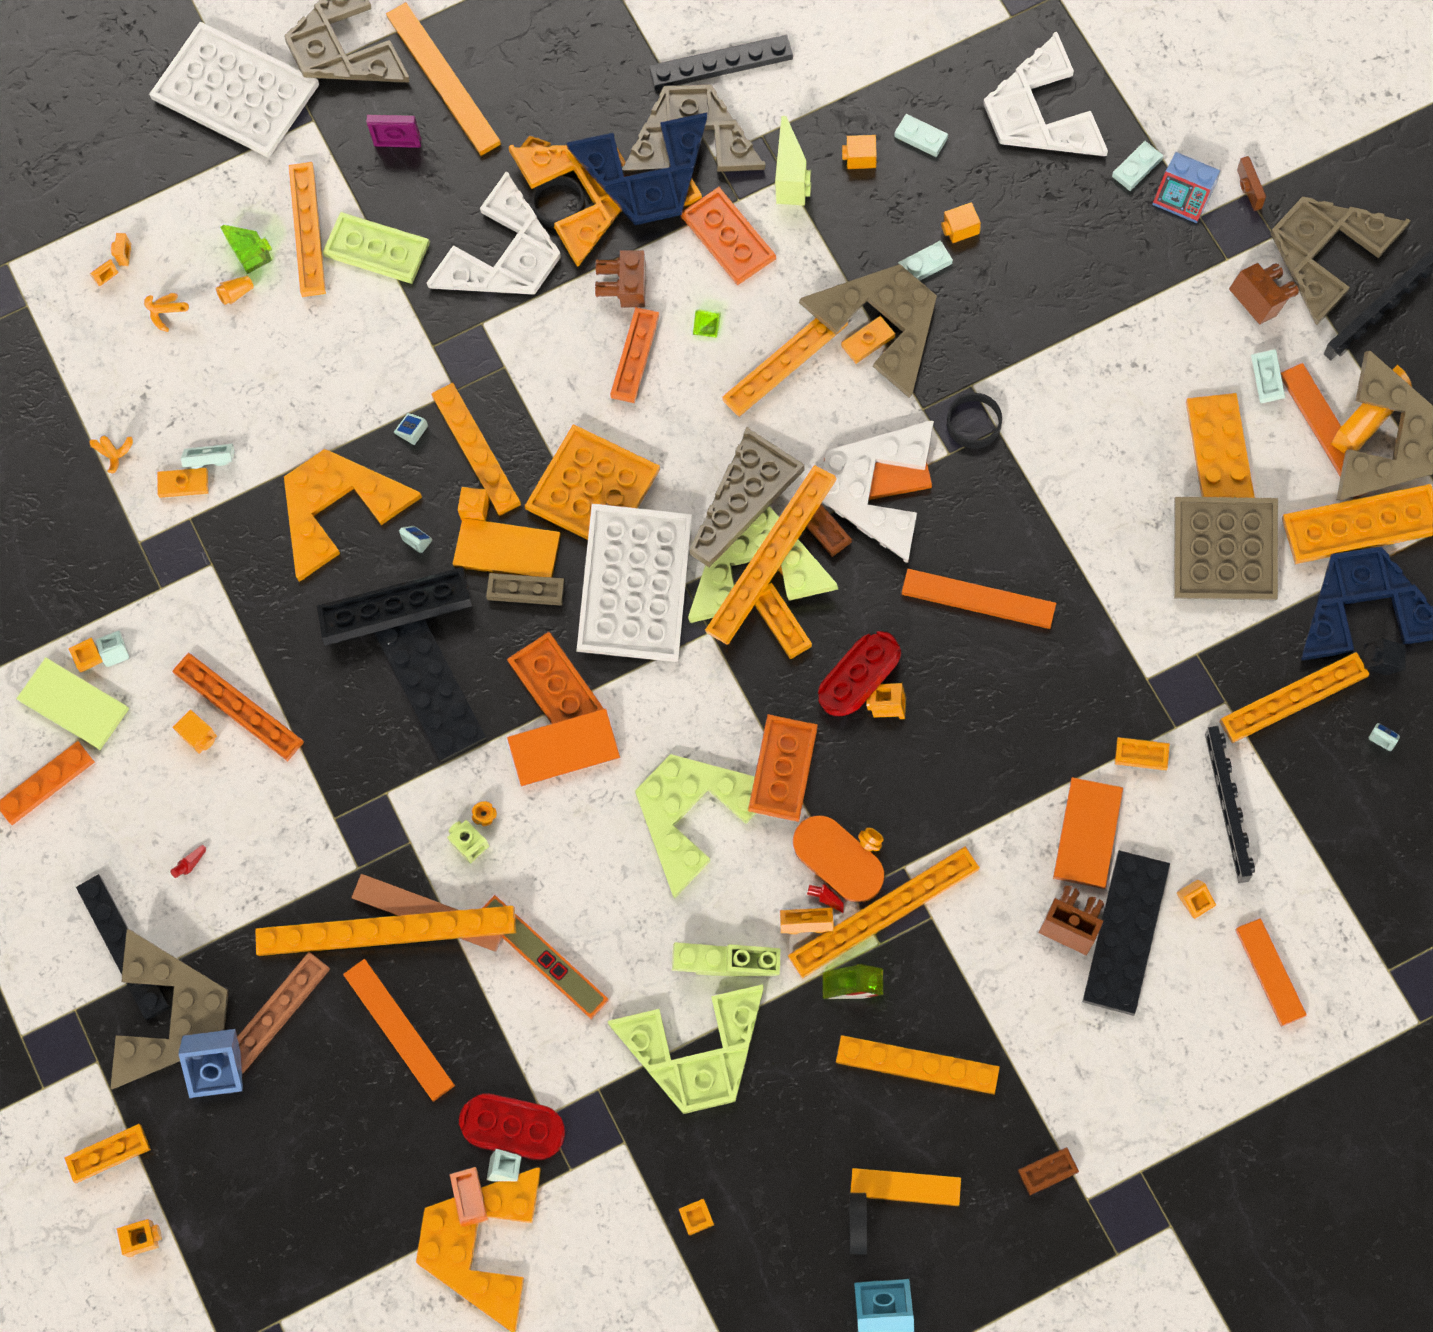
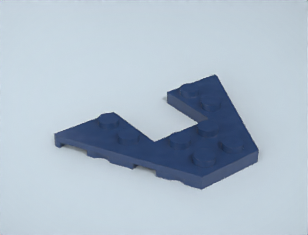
[566,112,707,225]
[1301,546,1433,660]

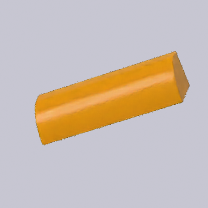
[1331,365,1412,454]

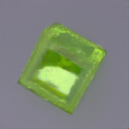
[693,309,721,338]

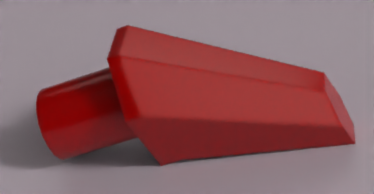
[170,844,206,878]
[807,883,844,913]

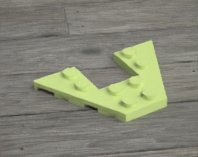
[688,506,838,623]
[635,754,756,898]
[608,984,764,1114]

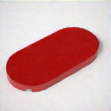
[818,631,901,716]
[459,1094,565,1160]

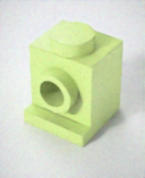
[447,820,489,864]

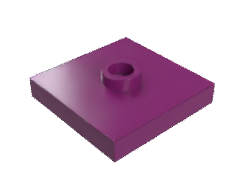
[366,115,422,148]

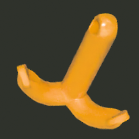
[144,293,189,332]
[90,436,133,474]

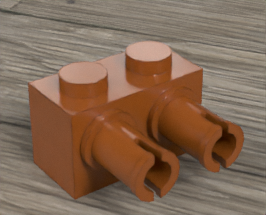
[595,250,646,308]
[1229,263,1299,325]
[1038,885,1104,956]

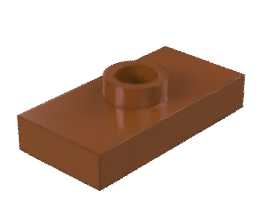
[1237,156,1266,211]
[806,504,852,557]
[1018,1147,1079,1196]

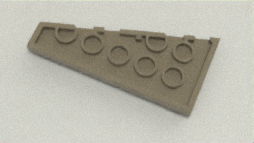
[689,427,805,568]

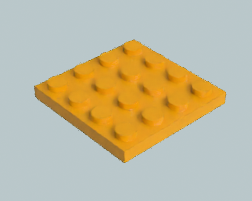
[525,424,660,540]

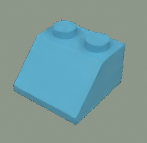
[854,1279,914,1332]

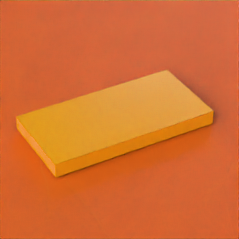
[453,518,561,578]

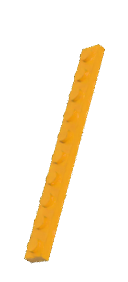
[256,906,516,956]

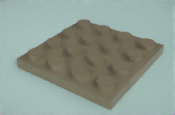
[1174,497,1278,600]

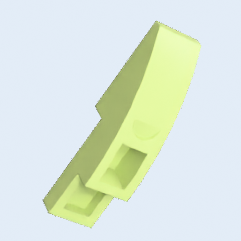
[672,942,781,977]

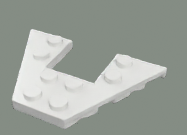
[983,32,1108,156]
[427,172,561,294]
[822,421,934,563]

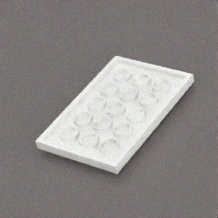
[149,22,319,158]
[576,504,692,662]

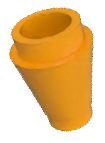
[216,275,254,305]

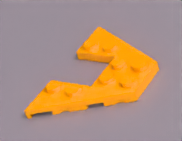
[509,145,631,266]
[284,449,422,582]
[416,1168,541,1332]

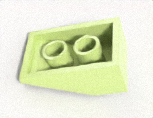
[775,116,811,206]

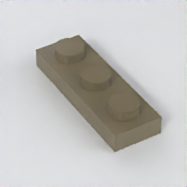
[486,573,565,605]

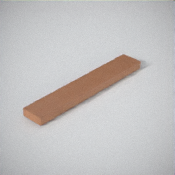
[352,874,502,952]
[237,952,330,1074]

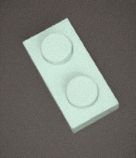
[895,114,948,157]
[1112,141,1163,191]
[898,241,953,281]
[1251,349,1286,403]
[181,444,235,469]

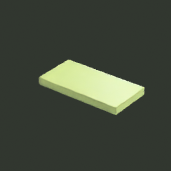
[322,212,430,284]
[16,657,129,750]

